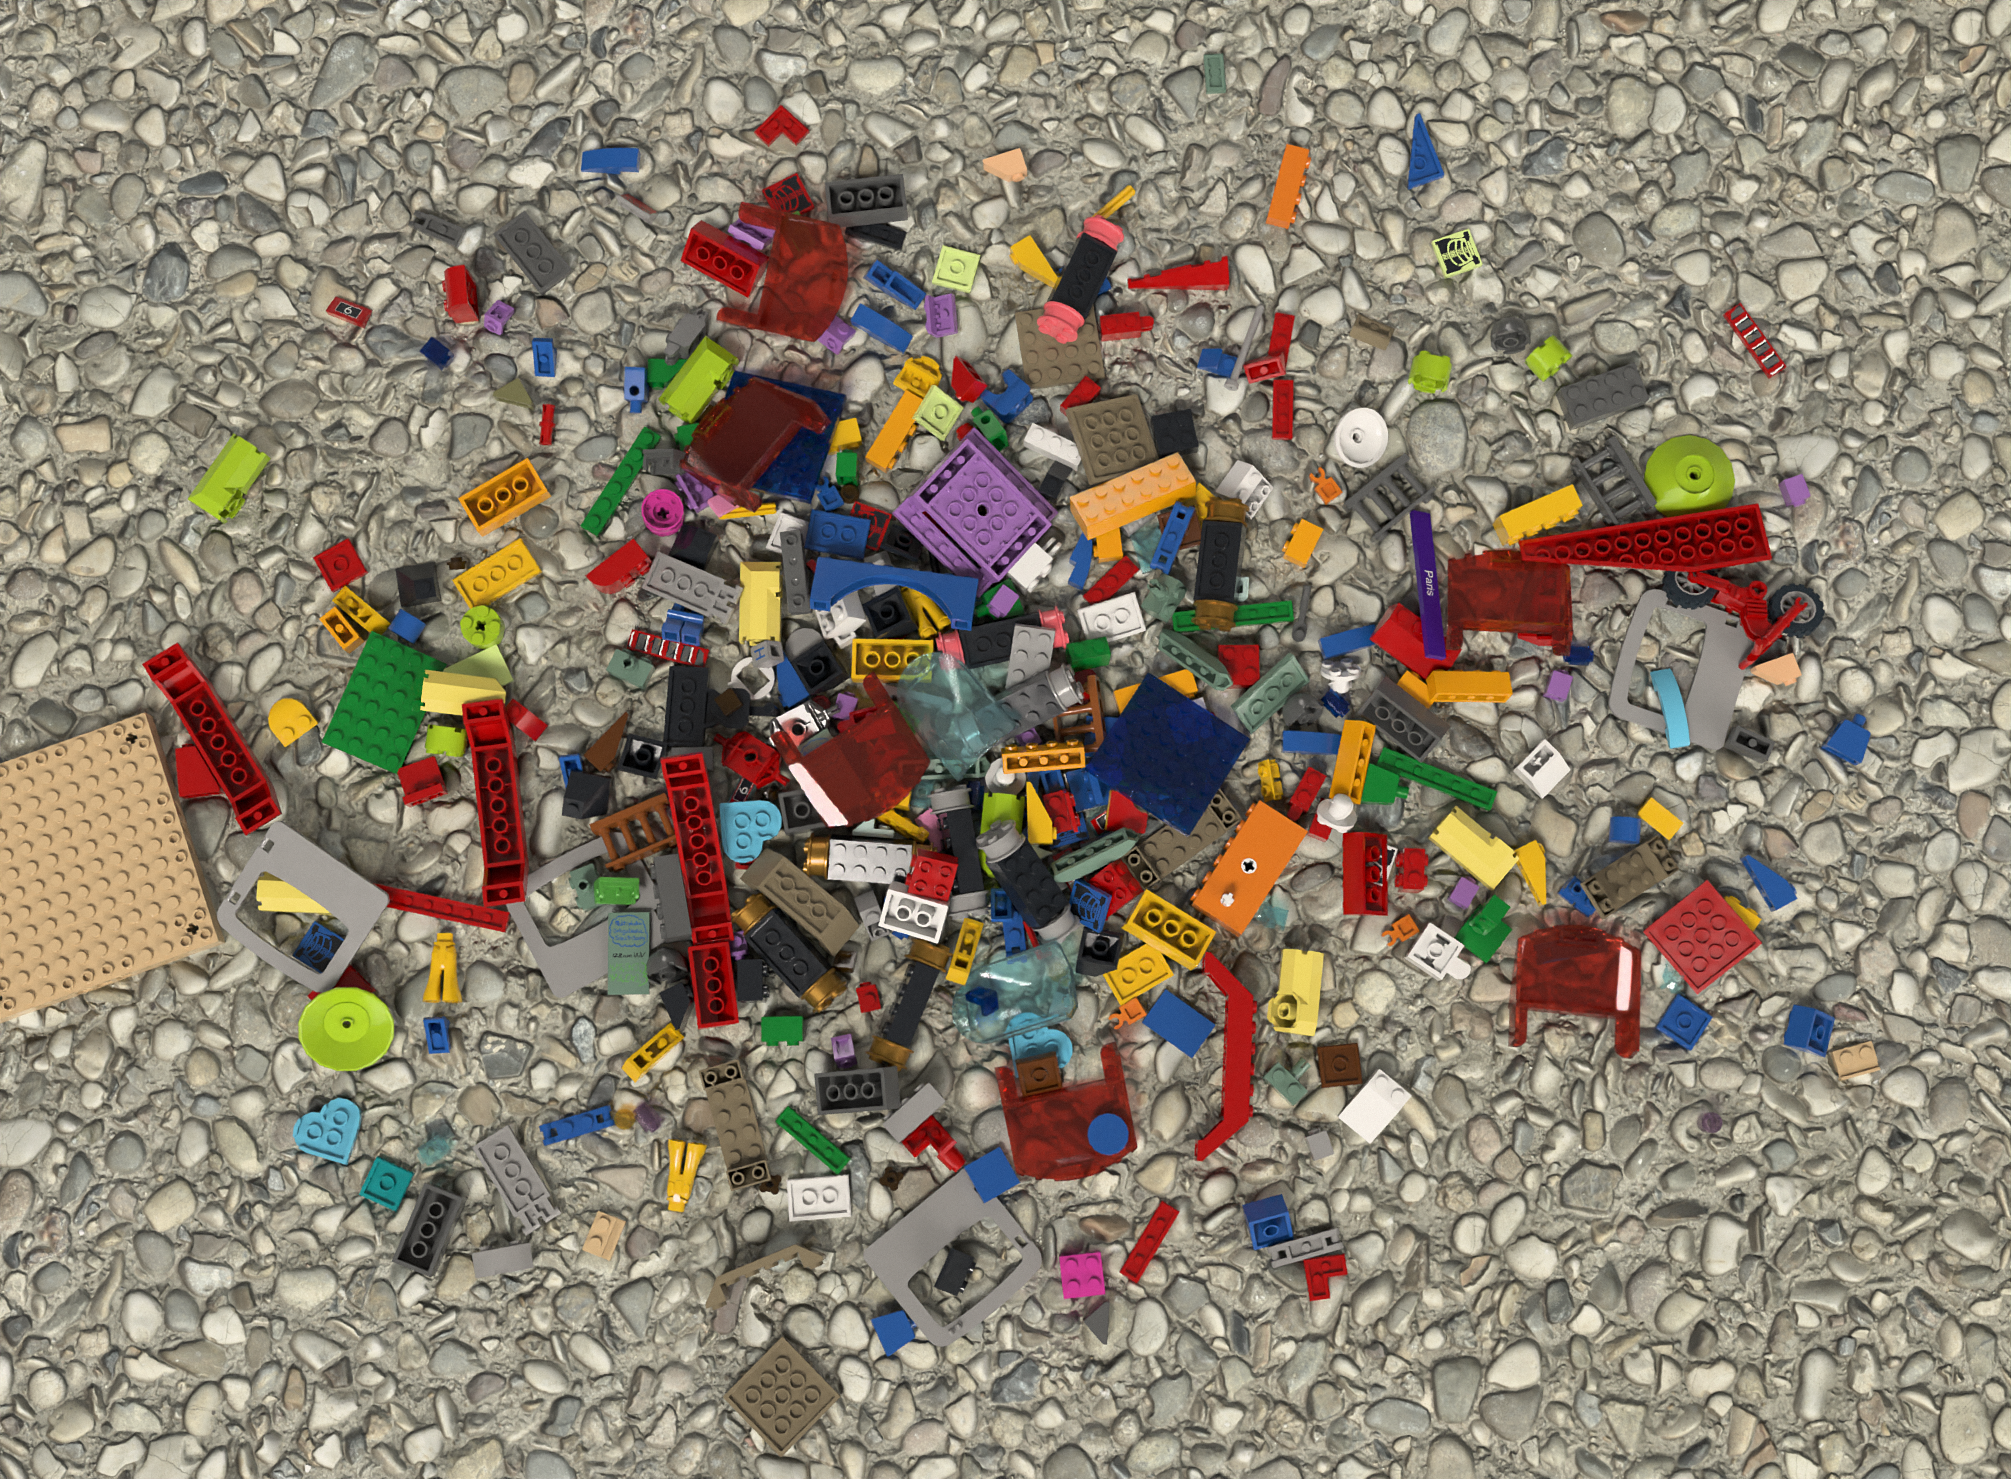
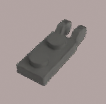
[408,210,466,249]

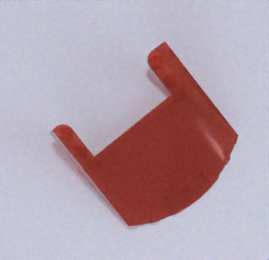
[715,202,848,343]
[679,376,831,513]
[1445,550,1573,656]
[770,671,931,828]
[1508,924,1641,1059]
[994,1042,1138,1181]

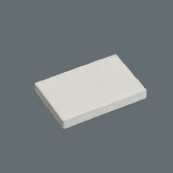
[1077,592,1146,642]
[786,1175,852,1222]

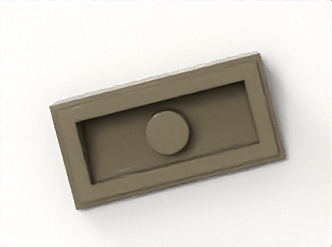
[1349,314,1395,350]

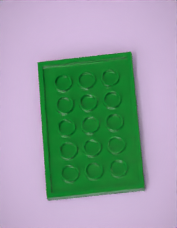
[321,631,447,775]

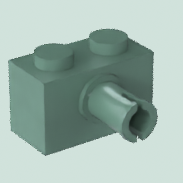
[1141,573,1188,623]
[606,648,655,690]
[568,863,605,912]
[1262,1057,1311,1106]

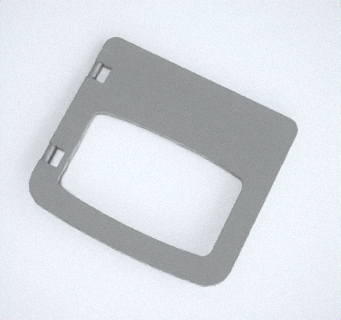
[1608,589,1754,750]
[217,821,390,993]
[506,832,666,998]
[863,1168,1042,1347]

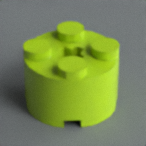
[1524,335,1573,382]
[1408,351,1452,393]
[460,605,505,649]
[425,724,468,757]

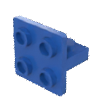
[1065,764,1111,812]

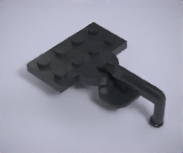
[663,666,781,748]

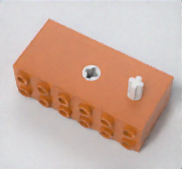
[1190,800,1308,937]

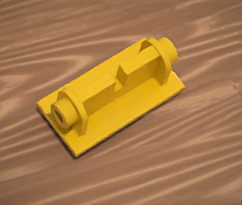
[1258,759,1283,803]

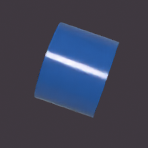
[388,609,426,644]
[1609,817,1641,844]

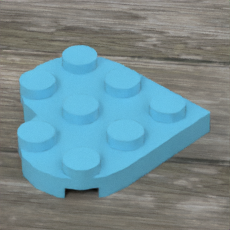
[719,800,782,863]
[1008,1013,1072,1078]
[293,1098,362,1165]

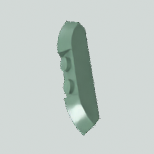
[1158,628,1233,691]
[888,755,991,780]
[1048,827,1141,883]

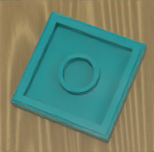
[359,1156,415,1212]

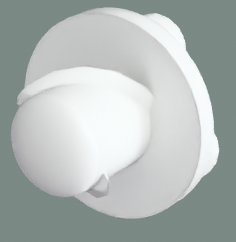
[1320,658,1361,693]
[985,758,1026,795]
[1317,794,1357,833]

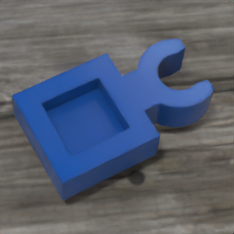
[814,476,844,512]

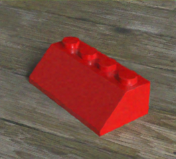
[680,220,769,298]
[1369,603,1462,681]
[1342,832,1388,916]
[688,941,739,1030]

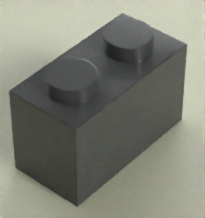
[1724,726,1775,764]

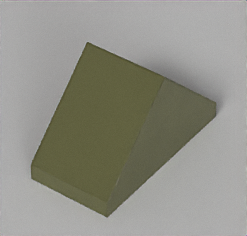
[493,378,535,410]

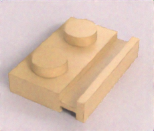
[1830,1041,1881,1081]
[582,1211,626,1261]

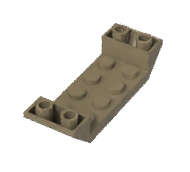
[1120,787,1243,891]
[1580,835,1680,920]
[740,848,860,958]
[699,1059,771,1191]
[705,1243,826,1310]

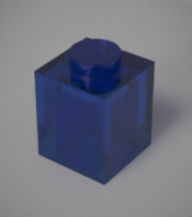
[419,337,454,371]

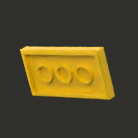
[452,538,542,609]

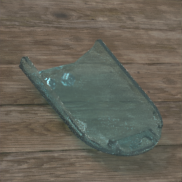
[897,652,1019,781]
[952,941,1078,1044]

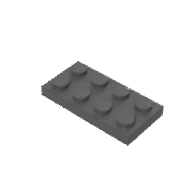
[493,210,573,296]

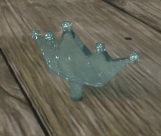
[1660,964,1686,996]

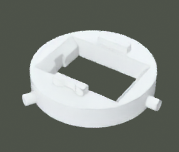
[728,657,775,701]

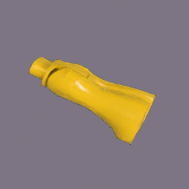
[900,586,951,640]
[422,933,462,1003]
[666,1138,707,1212]

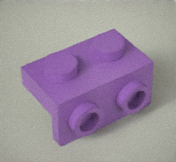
[728,209,777,250]
[924,293,958,338]
[807,308,856,355]
[675,466,714,513]

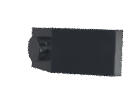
[1038,460,1073,504]

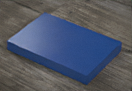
[804,509,871,560]
[1142,989,1215,1059]

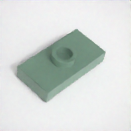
[1203,53,1226,94]

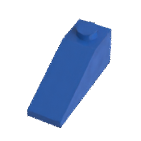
[777,652,811,710]
[1740,855,1798,912]

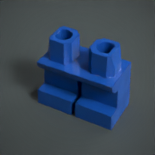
[661,603,704,646]
[1557,876,1596,918]

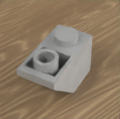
[854,890,890,942]

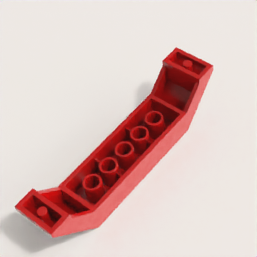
[142,642,282,836]
[462,699,529,907]
[660,752,734,946]
[1194,952,1257,1161]

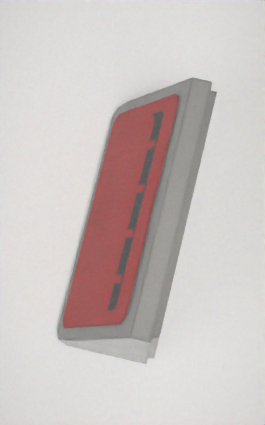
[616,193,659,225]

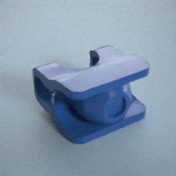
[980,369,1033,424]

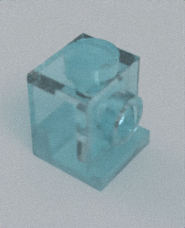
[910,779,935,809]
[1256,905,1289,932]
[417,1135,452,1166]

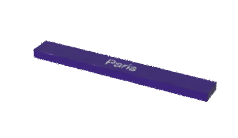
[1409,510,1446,660]

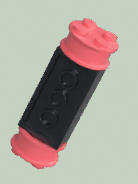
[1037,215,1124,344]
[935,606,1069,675]

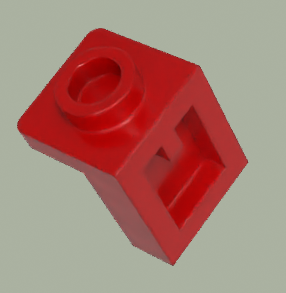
[856,981,881,1013]

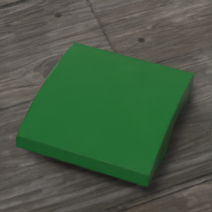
[1454,904,1512,963]

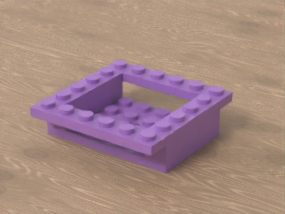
[892,427,1058,598]

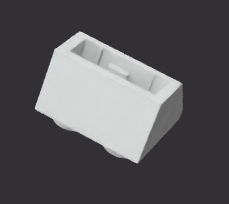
[1215,460,1274,520]
[815,591,867,639]
[1513,739,1570,799]

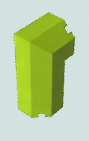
[659,336,739,424]
[188,433,271,524]
[978,793,1025,879]

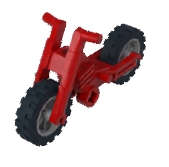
[1662,569,1825,670]

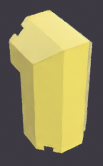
[739,562,783,646]
[420,670,507,715]
[1428,806,1519,891]
[256,872,332,915]
[1267,949,1324,1036]

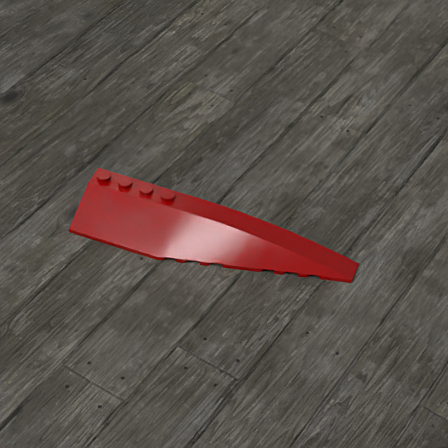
[1518,503,1772,572]

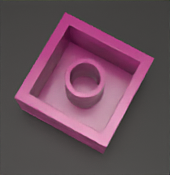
[1059,1251,1105,1299]

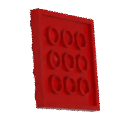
[1643,879,1762,995]

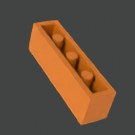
[1266,144,1311,229]

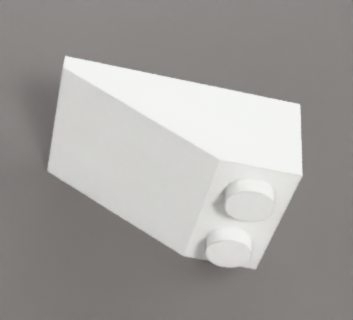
[1338,1069,1412,1144]

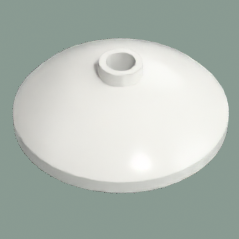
[1334,408,1388,468]

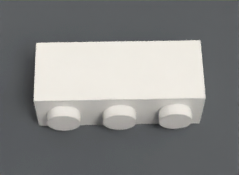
[1024,423,1082,471]

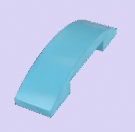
[1650,668,1690,749]

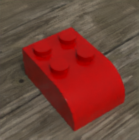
[442,265,479,323]
[585,538,652,594]

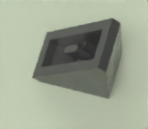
[1083,1301,1110,1345]

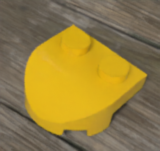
[893,356,942,399]
[268,697,318,747]

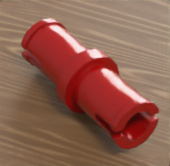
[539,404,555,446]

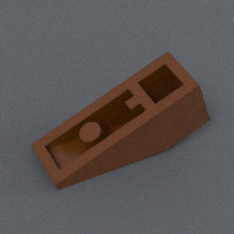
[583,712,631,774]

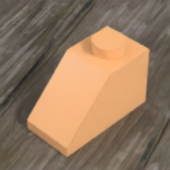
[983,148,1027,182]
[1750,653,1802,686]

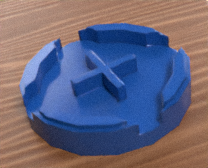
[1087,1113,1129,1155]

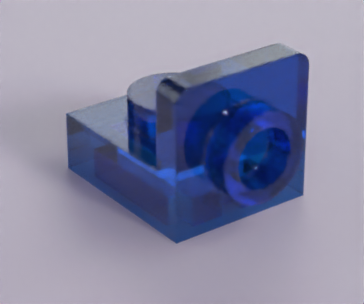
[965,986,999,1017]

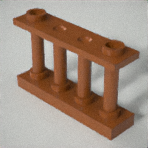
[1053,675,1110,758]
[589,793,677,873]

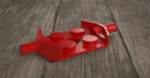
[714,731,790,789]

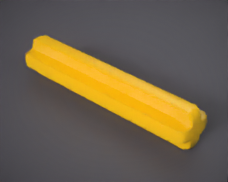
[1092,185,1135,219]
[718,502,777,519]

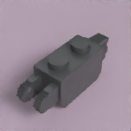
[664,308,708,365]

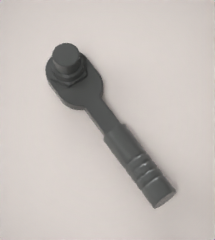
[1292,585,1311,642]

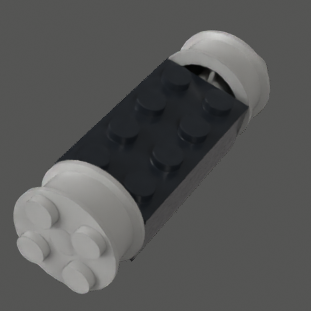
[953,663,1084,756]
[927,784,991,920]
[976,820,1080,945]

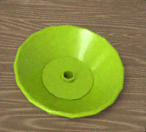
[1644,435,1735,517]
[298,987,394,1071]

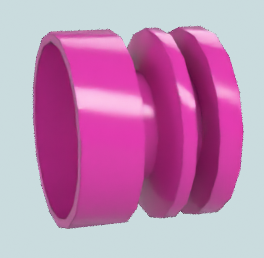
[641,489,685,537]

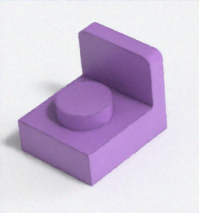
[484,299,515,335]
[727,931,749,961]
[831,1034,858,1068]

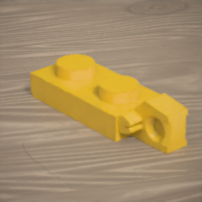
[875,804,929,845]

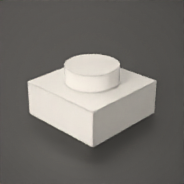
[833,631,858,649]

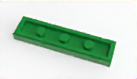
[775,1106,851,1175]

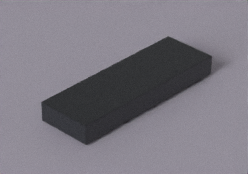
[845,223,907,251]

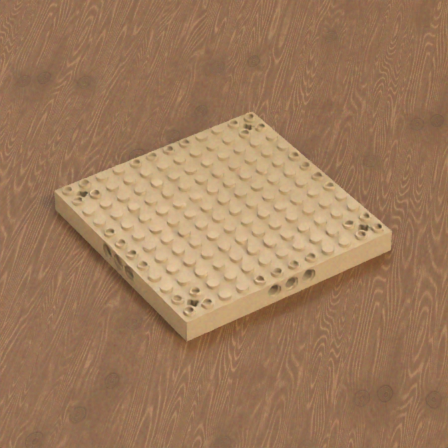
[0,712,225,1024]

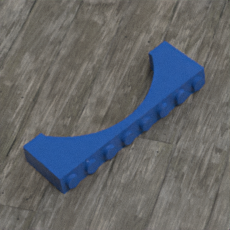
[810,557,978,631]

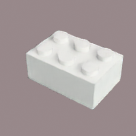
[879,881,952,943]

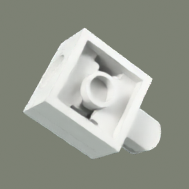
[1007,537,1062,595]
[1404,922,1471,981]

